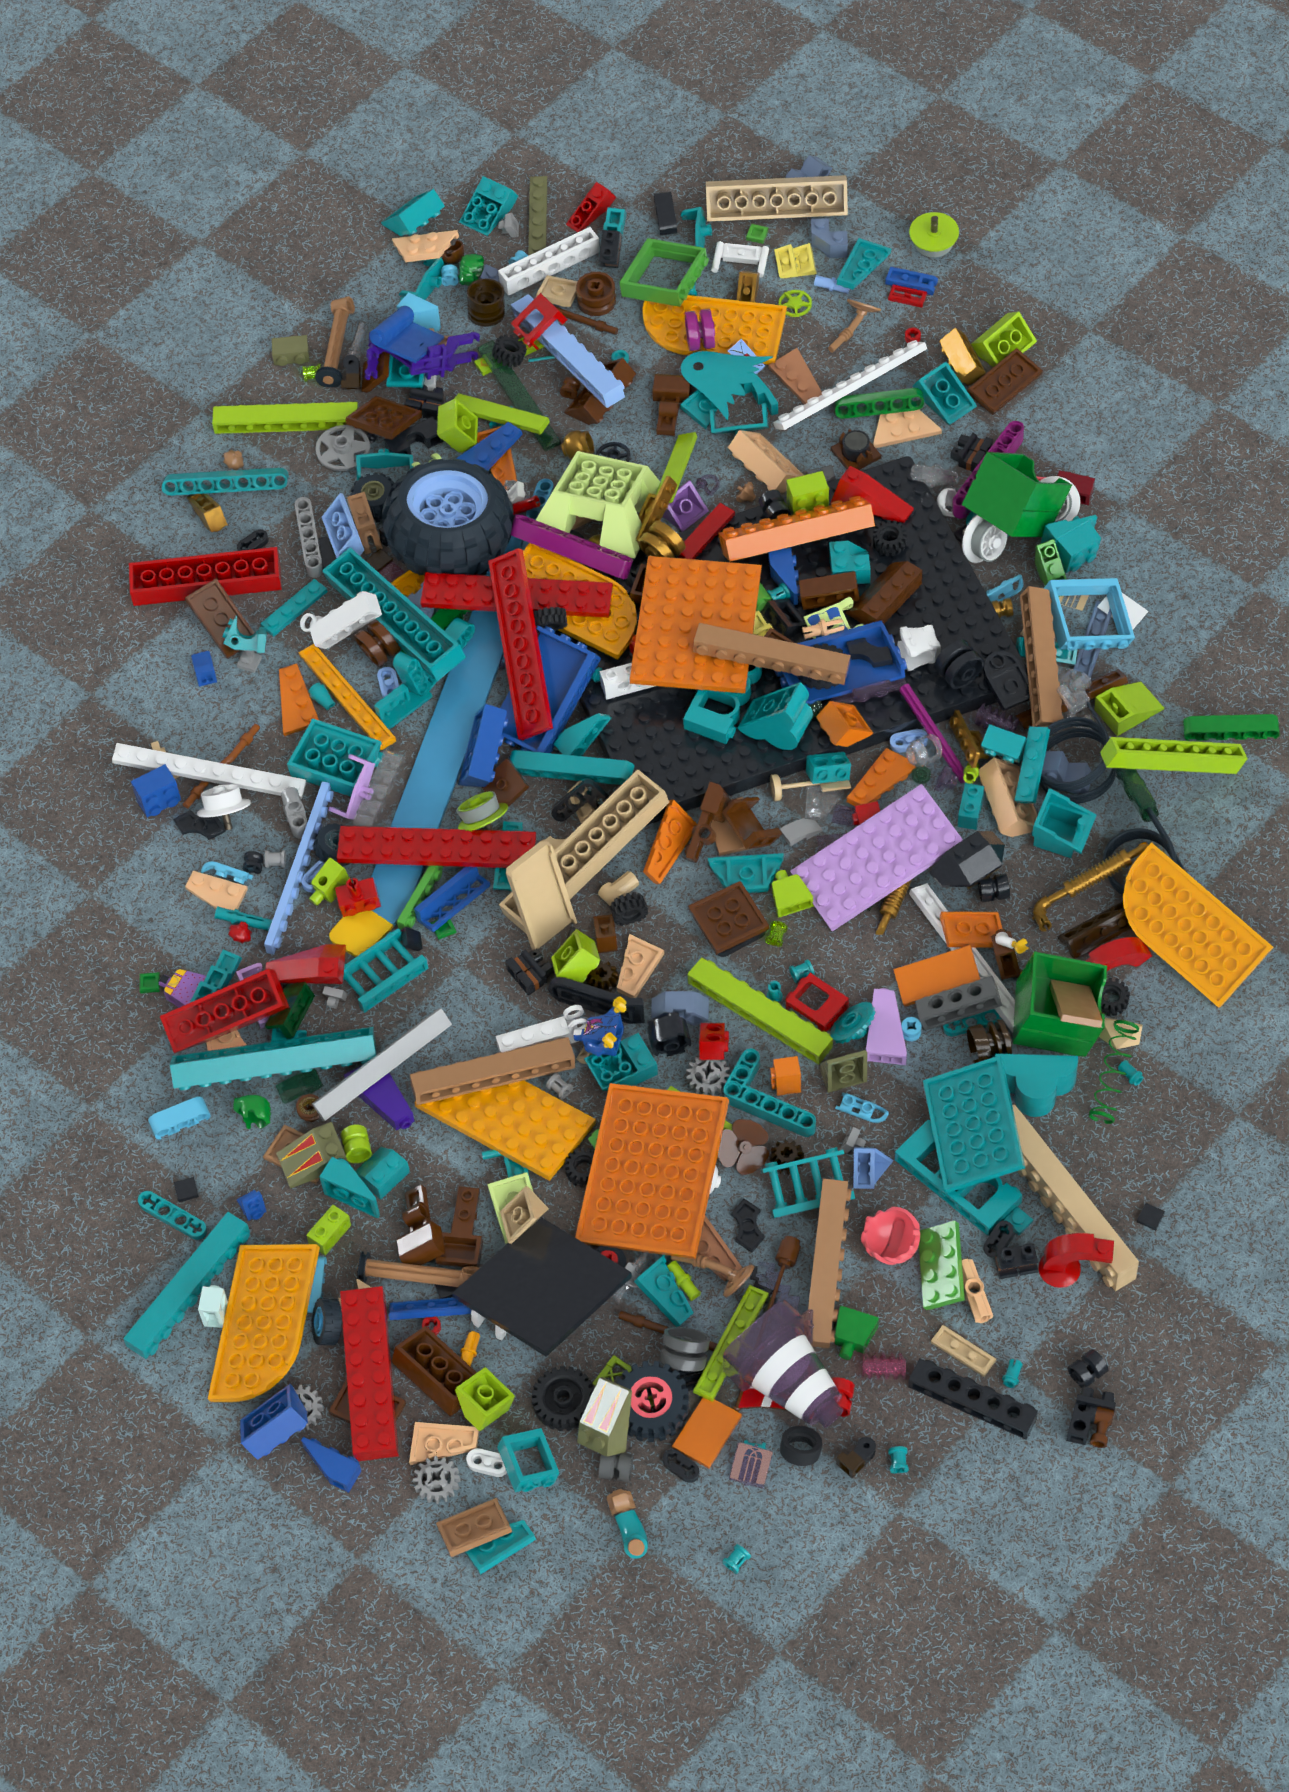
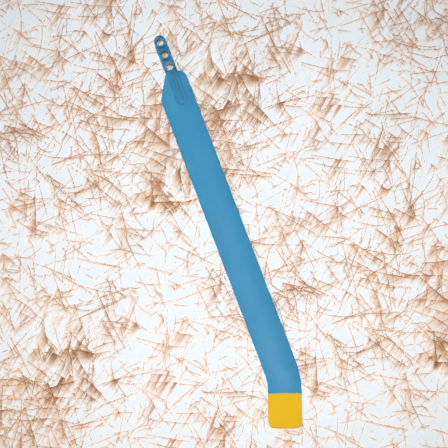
[329,479,554,957]

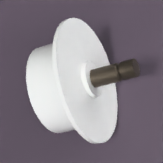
[197,784,251,830]

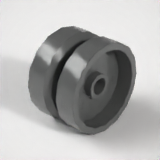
[659,1327,710,1371]

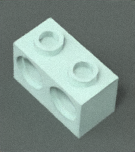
[198,1285,228,1328]

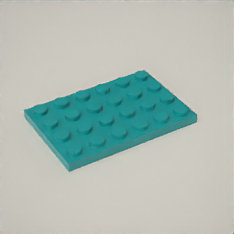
[923,1055,1025,1193]

